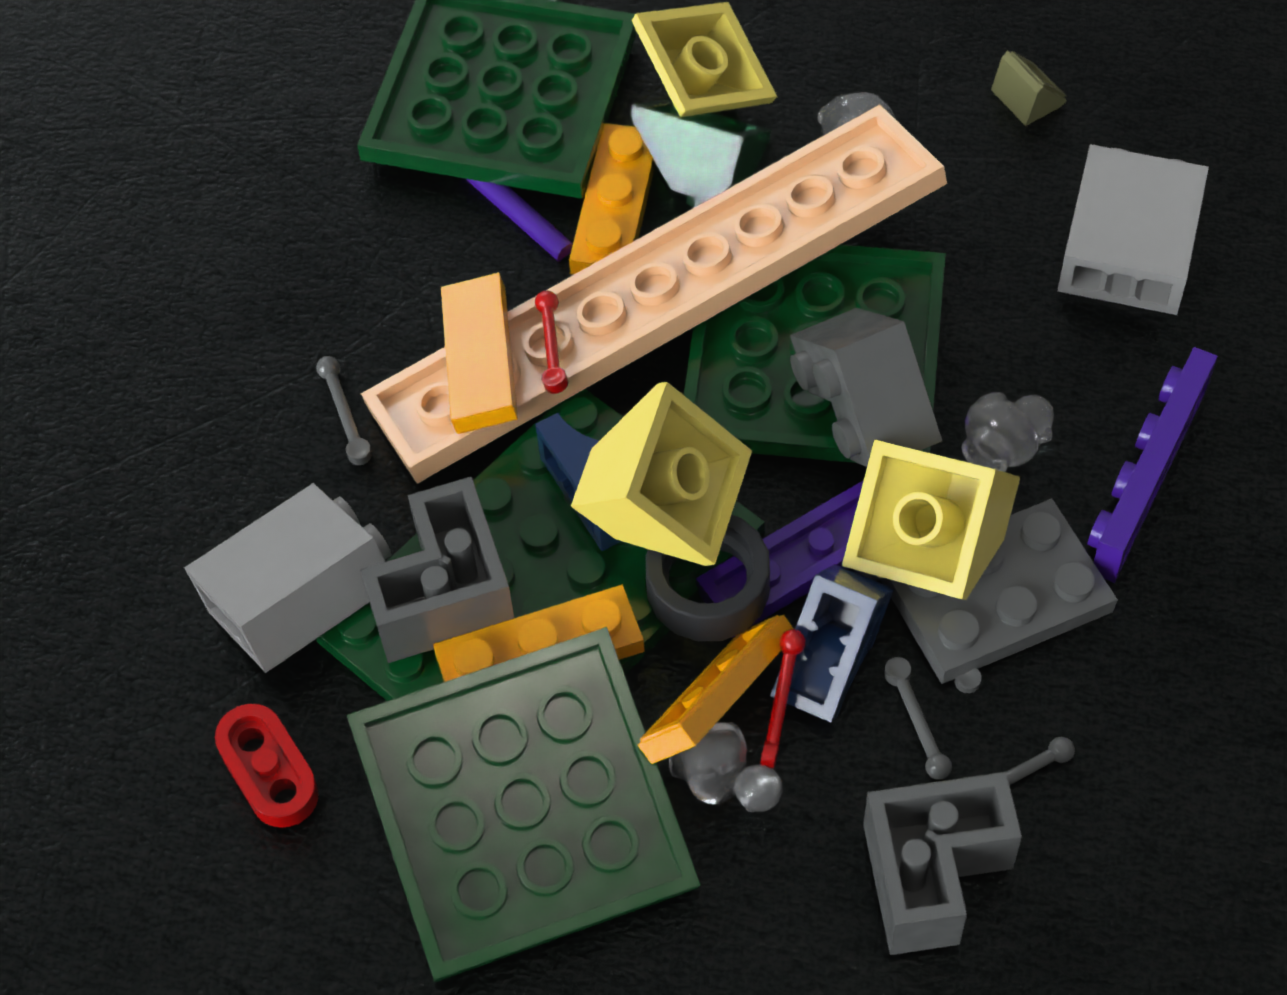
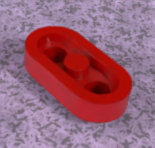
[215,704,319,828]

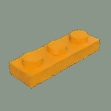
[569,123,660,274]
[433,584,645,682]

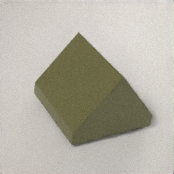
[991,51,1067,126]

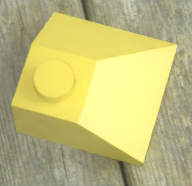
[632,2,777,117]
[571,382,752,566]
[842,440,1020,600]

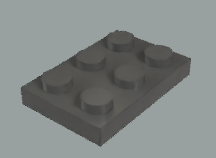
[880,498,1118,684]

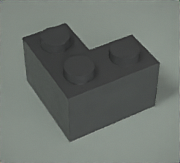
[790,308,942,467]
[360,477,514,663]
[864,772,1022,955]

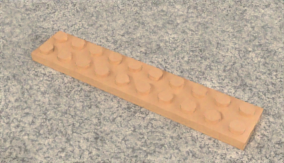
[361,104,947,483]

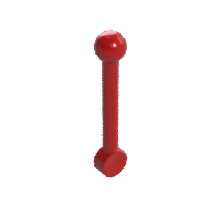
[535,290,569,394]
[760,629,806,769]

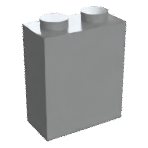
[1058,144,1209,315]
[185,483,391,673]

